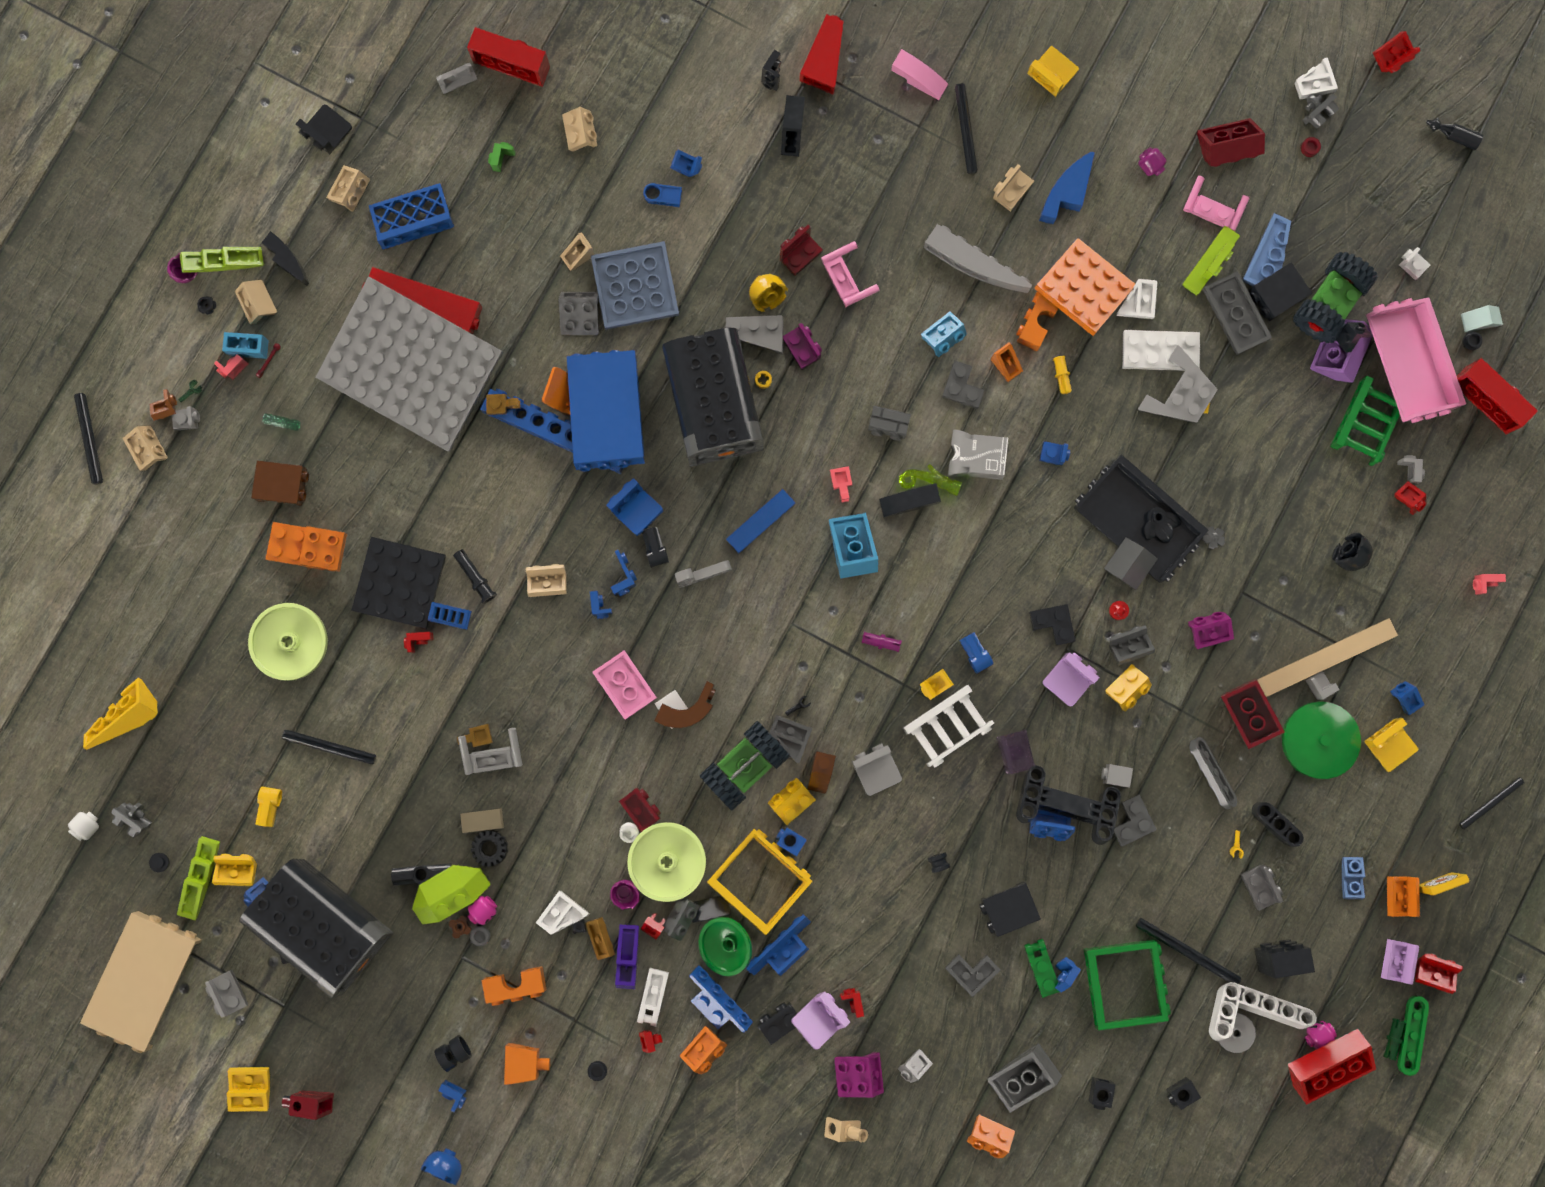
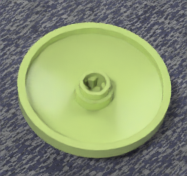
[248,603,328,681]
[627,822,706,902]

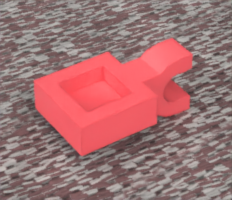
[830,466,852,503]

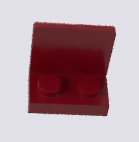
[780,225,823,276]

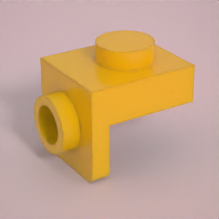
[920,669,954,700]

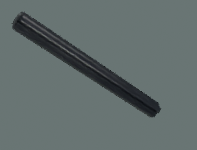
[1136,918,1241,984]

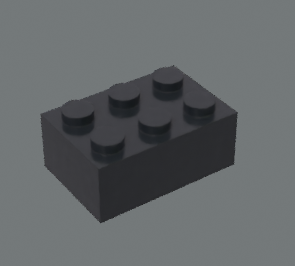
[1254,939,1315,979]

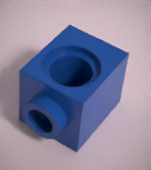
[776,827,807,856]

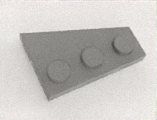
[726,315,783,354]

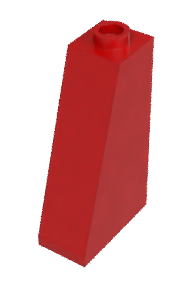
[799,14,844,95]

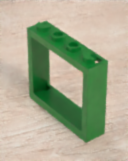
[1083,940,1171,1030]

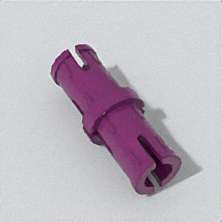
[861,631,902,652]

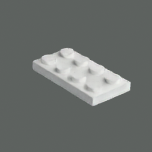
[1123,330,1200,371]

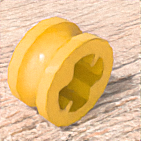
[755,371,772,389]

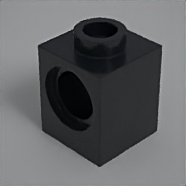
[1088,1077,1116,1110]
[1166,1077,1201,1110]

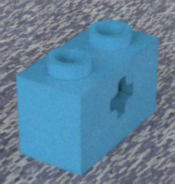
[222,332,269,359]

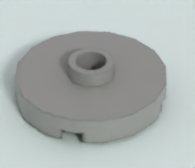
[1218,1013,1256,1053]

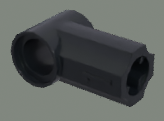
[642,527,669,568]

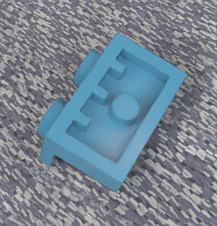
[921,311,967,357]

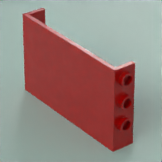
[362,267,482,334]

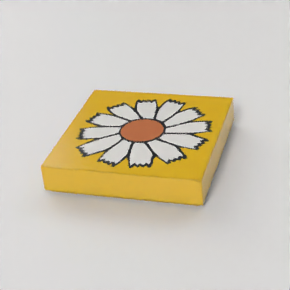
[1419,872,1469,895]

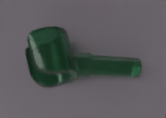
[178,380,202,403]

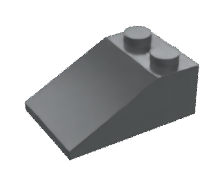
[987,1043,1062,1113]

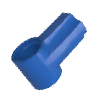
[959,633,994,674]

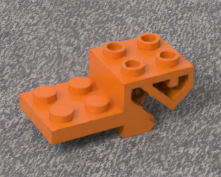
[265,522,347,572]

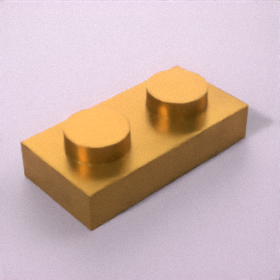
[585,917,615,960]

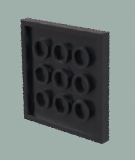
[351,537,446,629]

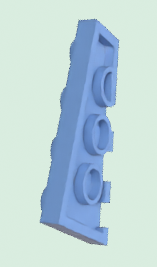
[1242,213,1291,286]

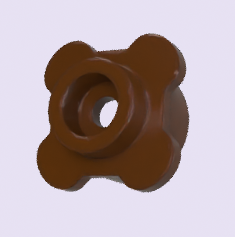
[449,916,471,938]

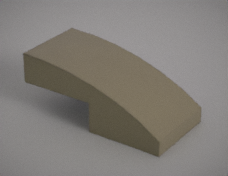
[460,809,504,833]

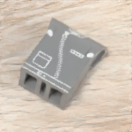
[948,430,1008,480]

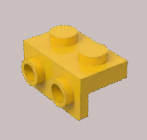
[1105,664,1152,712]
[768,778,816,825]
[212,854,257,886]

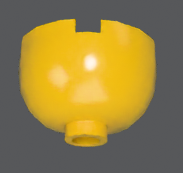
[749,274,788,312]

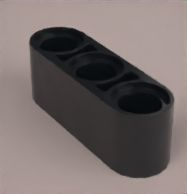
[1252,802,1304,847]

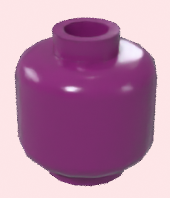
[1138,147,1167,176]

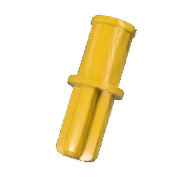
[1053,356,1072,394]

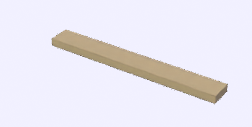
[1257,618,1398,697]

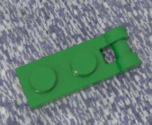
[1024,939,1059,998]

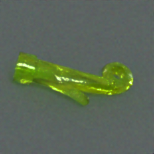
[899,464,962,496]

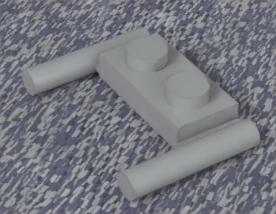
[458,728,523,775]

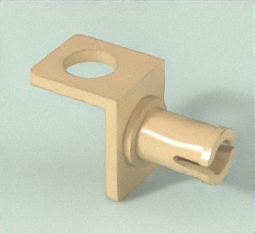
[824,1117,868,1142]

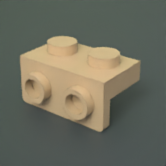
[562,107,597,151]
[526,564,567,597]

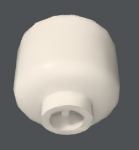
[68,812,99,841]

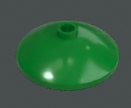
[699,917,752,976]

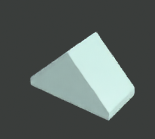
[1461,305,1503,332]

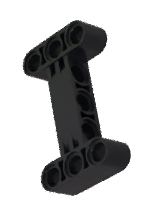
[1016,765,1121,845]

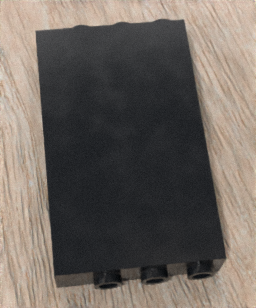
[1074,454,1209,583]

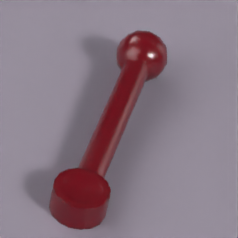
[256,343,281,378]

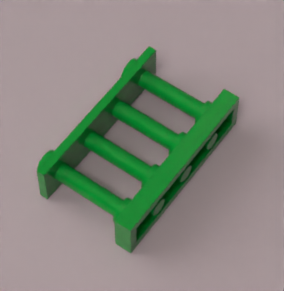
[1330,376,1400,466]

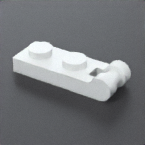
[637,968,669,1027]

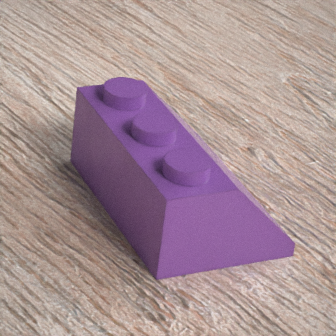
[1310,319,1373,383]

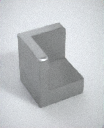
[1305,671,1340,700]

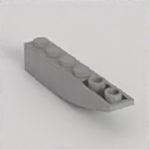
[923,224,1032,293]

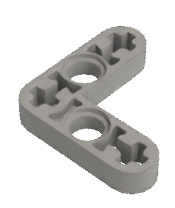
[674,560,732,588]

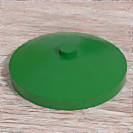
[1282,702,1361,779]

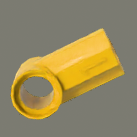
[255,786,282,827]

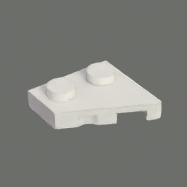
[1295,58,1338,99]

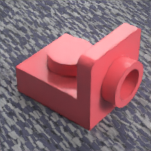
[214,354,249,380]
[1473,574,1506,595]

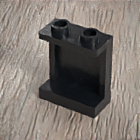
[1249,262,1312,321]
[979,881,1041,937]

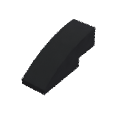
[262,231,309,286]
[879,483,941,518]

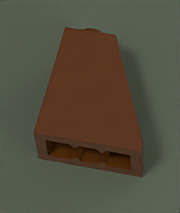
[807,751,836,794]

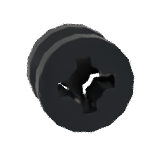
[927,852,951,873]

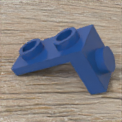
[611,550,637,597]

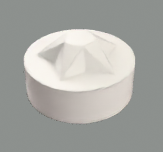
[620,823,639,843]

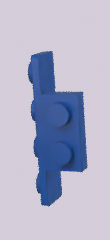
[746,914,811,976]
[689,965,753,1033]

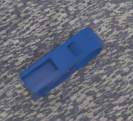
[643,183,682,207]

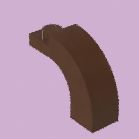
[654,681,716,728]

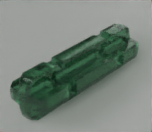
[262,413,300,431]

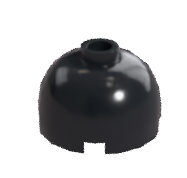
[1332,533,1373,571]

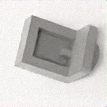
[1397,455,1425,485]

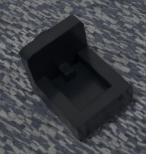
[1336,322,1371,352]

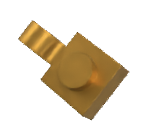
[486,394,520,415]
[457,724,493,747]

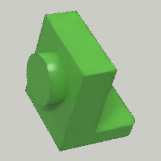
[488,142,515,172]

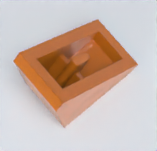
[990,342,1023,382]

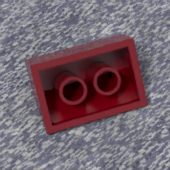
[1197,118,1265,167]

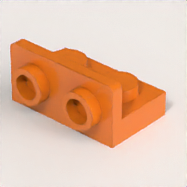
[680,1026,727,1075]

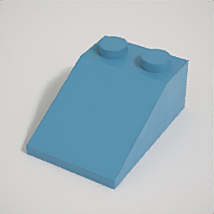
[829,513,878,579]

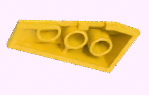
[83,677,158,750]

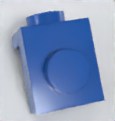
[670,150,702,178]

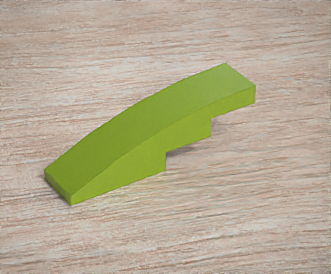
[180,247,264,273]
[177,836,220,920]

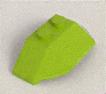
[412,865,491,924]

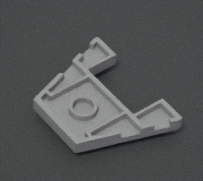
[1138,345,1218,423]

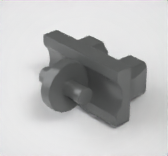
[1302,93,1339,129]
[111,802,152,837]

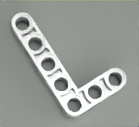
[1209,982,1316,1041]

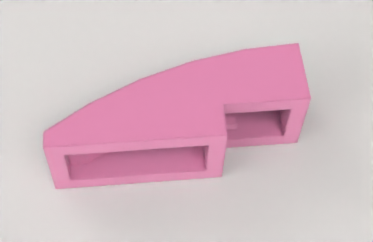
[891,49,948,100]

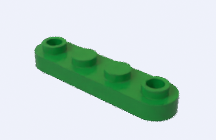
[1397,995,1429,1076]

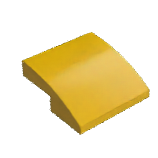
[227,1067,270,1112]

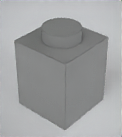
[1101,764,1133,788]

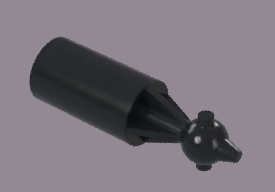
[1426,118,1483,150]

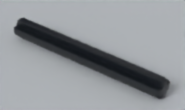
[955,83,978,174]
[74,393,103,485]
[282,730,376,764]

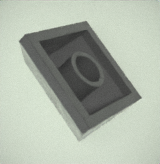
[1104,537,1158,590]

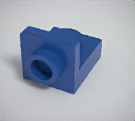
[1039,441,1070,466]
[590,591,613,619]
[1390,681,1424,715]
[243,877,268,906]
[1055,957,1081,993]
[438,1080,466,1112]

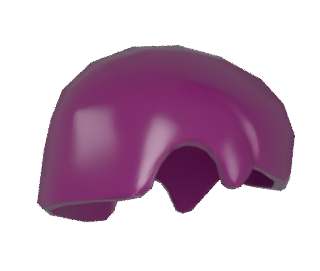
[167,253,198,284]
[610,880,640,910]

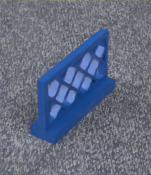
[369,183,454,250]

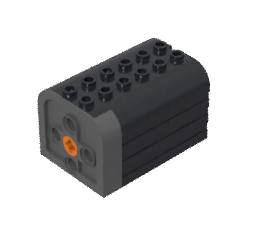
[662,328,764,467]
[239,858,394,999]

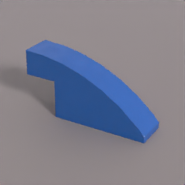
[1039,152,1095,224]

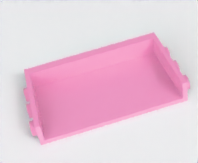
[1366,297,1466,423]

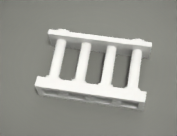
[903,685,994,768]

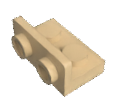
[993,164,1034,212]
[326,165,370,211]
[123,426,167,471]

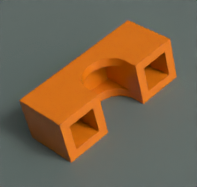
[1016,292,1058,351]
[482,966,547,1006]

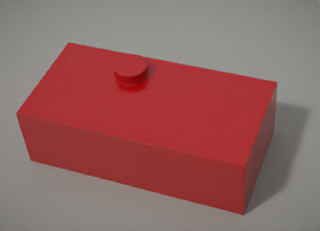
[467,27,550,87]
[1457,358,1538,434]
[1288,1029,1376,1105]

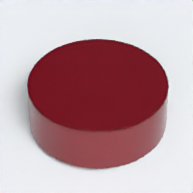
[1300,137,1321,157]

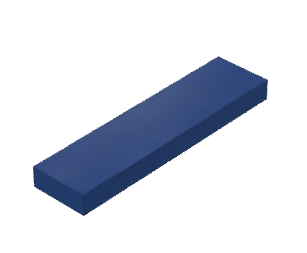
[726,489,796,554]

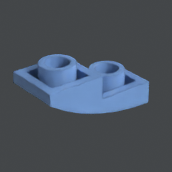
[1342,857,1365,899]

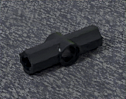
[391,863,452,885]

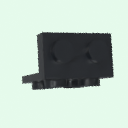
[296,104,352,155]

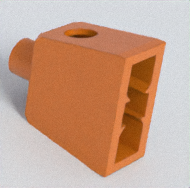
[504,1043,550,1085]

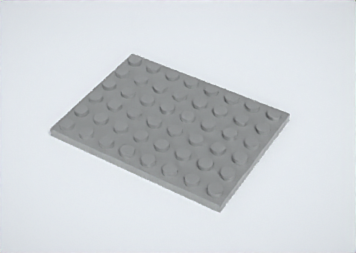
[315,276,503,452]

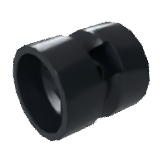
[434,1035,472,1072]

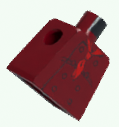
[282,1090,334,1120]

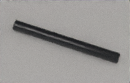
[1459,777,1525,830]

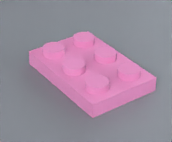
[593,650,657,720]

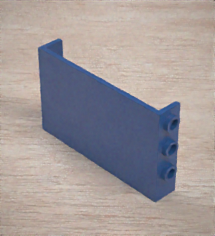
[567,350,645,471]

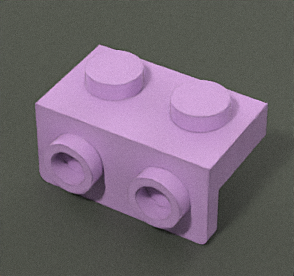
[1381,939,1419,985]

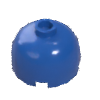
[420,1148,462,1186]

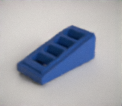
[428,602,472,630]

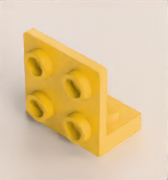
[1027,46,1079,97]
[1364,718,1419,772]

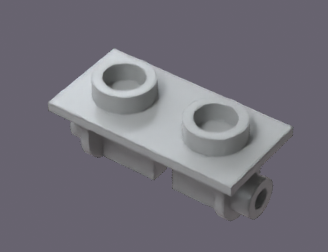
[436,62,477,94]

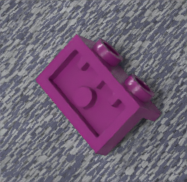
[783,323,822,370]
[1188,612,1234,649]

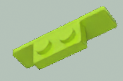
[1182,226,1240,295]

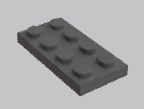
[1203,271,1272,356]

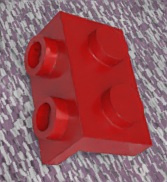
[1373,31,1421,73]
[1415,954,1463,994]

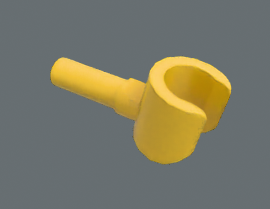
[1230,830,1244,859]

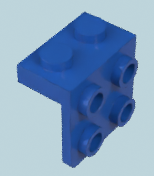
[606,478,663,535]
[1029,810,1075,841]

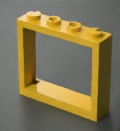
[706,829,812,935]

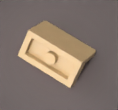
[235,280,277,324]

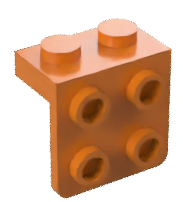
[542,367,571,416]

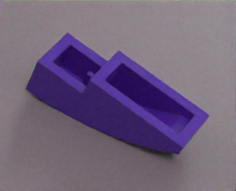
[615,925,639,989]

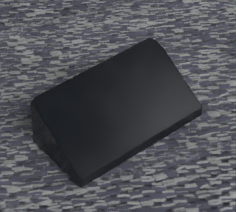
[692,895,731,923]

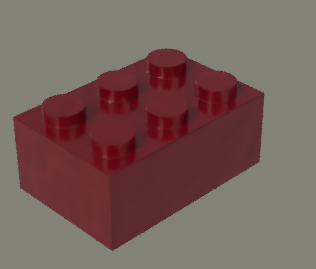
[1221,678,1285,749]

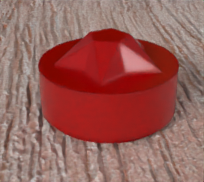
[1109,601,1129,620]

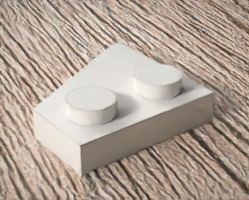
[1117,279,1157,319]
[536,891,590,935]

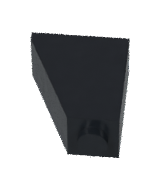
[781,95,805,157]

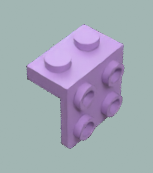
[1043,652,1100,706]
[792,992,850,1049]

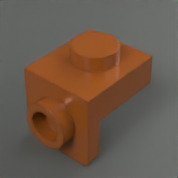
[149,389,177,421]

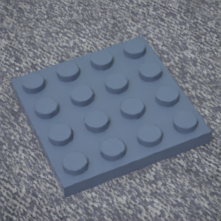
[591,241,679,330]

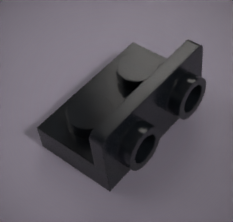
[761,49,781,91]
[757,1002,797,1045]

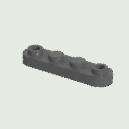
[1189,737,1237,809]

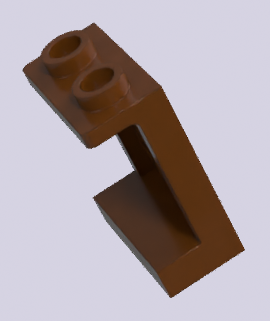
[251,461,309,506]

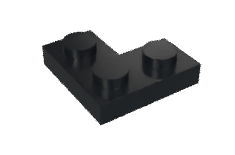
[1029,604,1076,646]

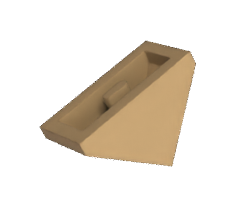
[560,232,595,271]

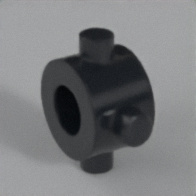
[573,919,587,934]

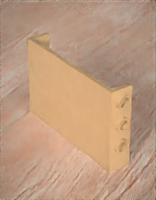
[80,911,202,1053]

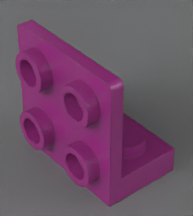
[834,1052,884,1098]

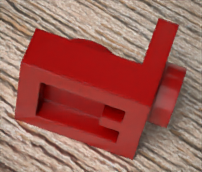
[1395,481,1427,515]
[404,632,434,653]
[840,988,864,1018]

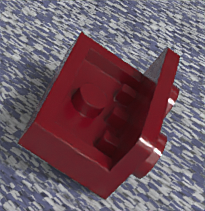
[619,787,661,832]

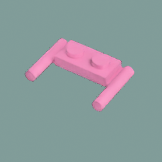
[1183,176,1249,232]
[821,241,880,307]

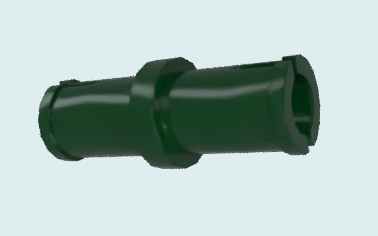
[1383,1018,1406,1061]

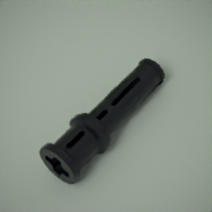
[453,549,497,604]

